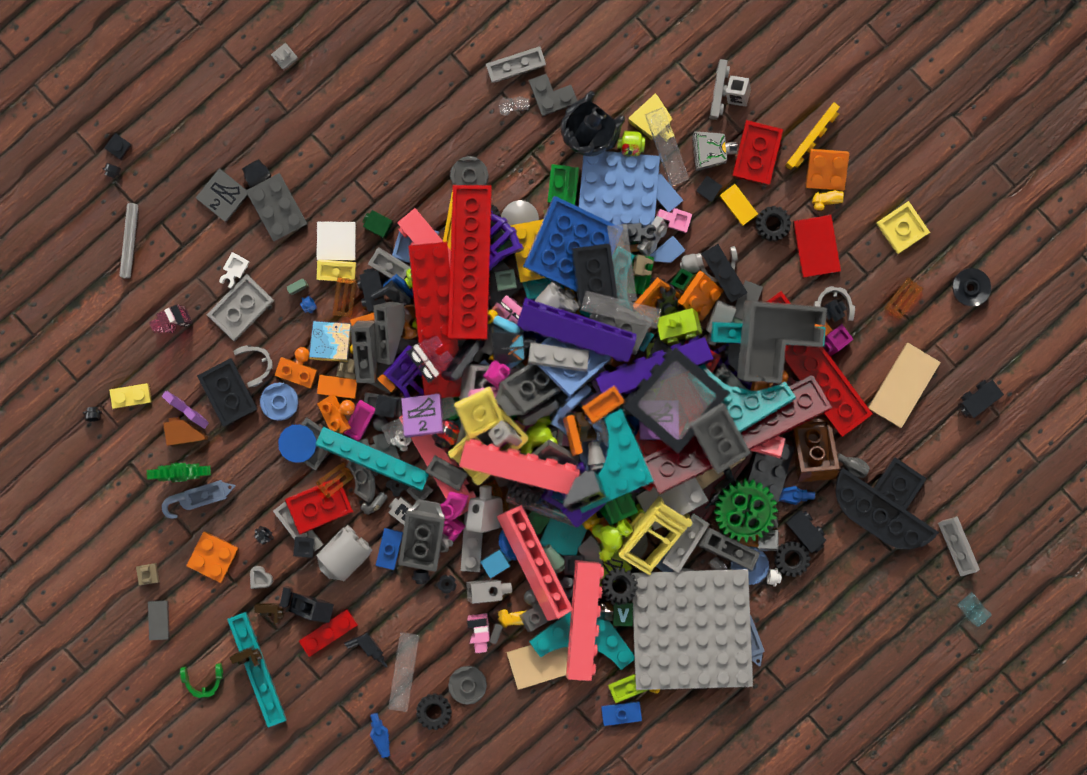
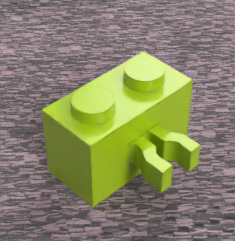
[656,308,702,345]

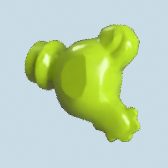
[521,415,558,456]
[592,519,633,562]

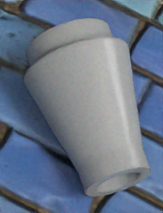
[588,441,605,471]

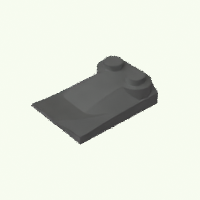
[495,364,562,416]
[398,499,445,572]

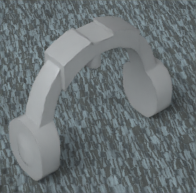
[696,246,738,282]
[813,286,855,321]
[233,345,273,388]

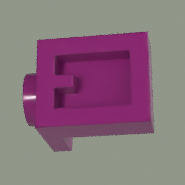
[823,324,853,357]

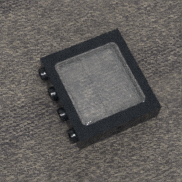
[624,347,730,453]

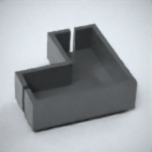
[737,300,827,383]

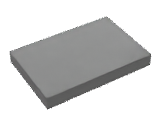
[207,274,275,342]

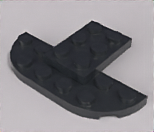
[835,457,939,549]

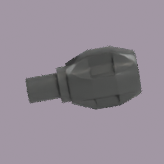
[837,453,870,478]

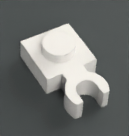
[219,252,250,289]

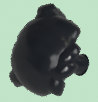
[560,91,625,157]

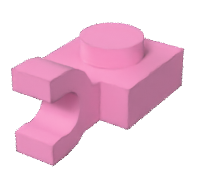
[657,208,692,233]

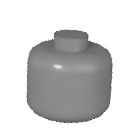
[680,254,700,273]

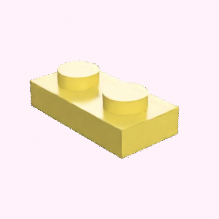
[317,259,357,283]
[110,384,152,409]

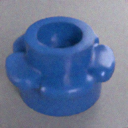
[300,296,317,314]

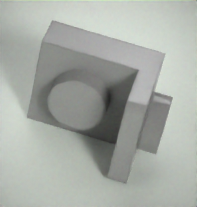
[488,420,522,447]

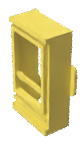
[448,407,528,485]
[618,496,693,575]

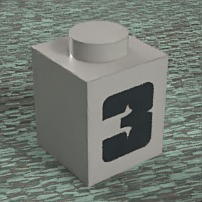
[726,75,751,106]
[388,497,413,525]

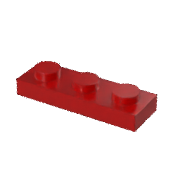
[299,609,358,657]

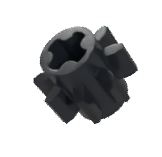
[824,299,847,323]

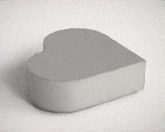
[250,566,273,589]

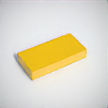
[720,184,758,226]

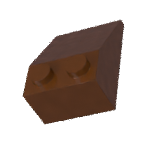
[792,418,840,482]

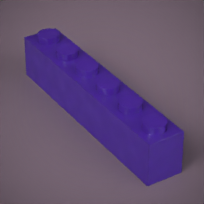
[516,298,637,362]
[595,336,713,396]

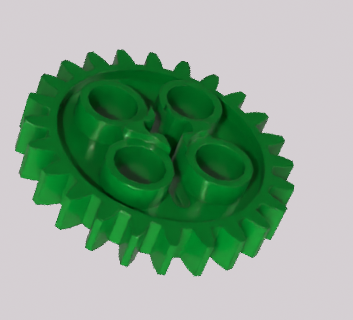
[147,463,211,482]
[714,479,778,542]

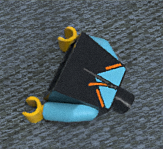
[488,310,536,369]

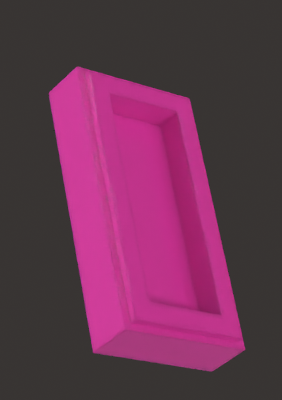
[344,400,375,442]

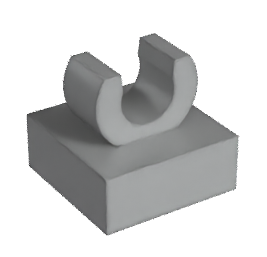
[271,43,298,70]

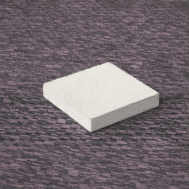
[317,222,356,261]

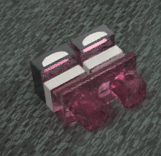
[149,304,193,334]
[406,336,453,383]

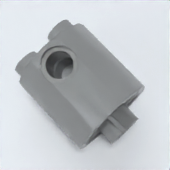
[533,281,580,334]
[317,525,372,581]

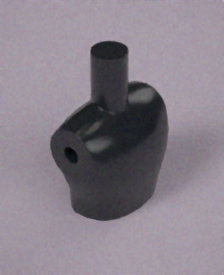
[242,159,272,188]

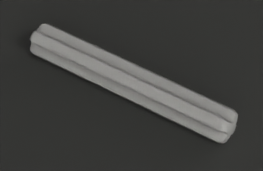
[119,203,138,279]

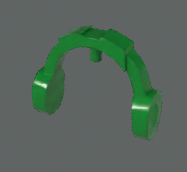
[180,663,223,698]

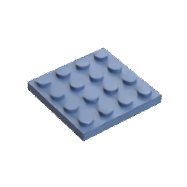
[579,151,660,228]

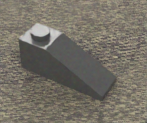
[374,302,405,365]
[351,321,377,383]
[696,528,760,571]

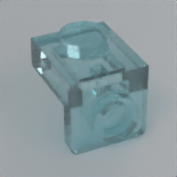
[957,592,992,627]

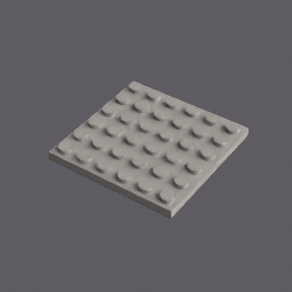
[632,569,753,690]

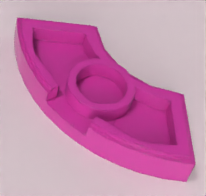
[440,491,469,525]

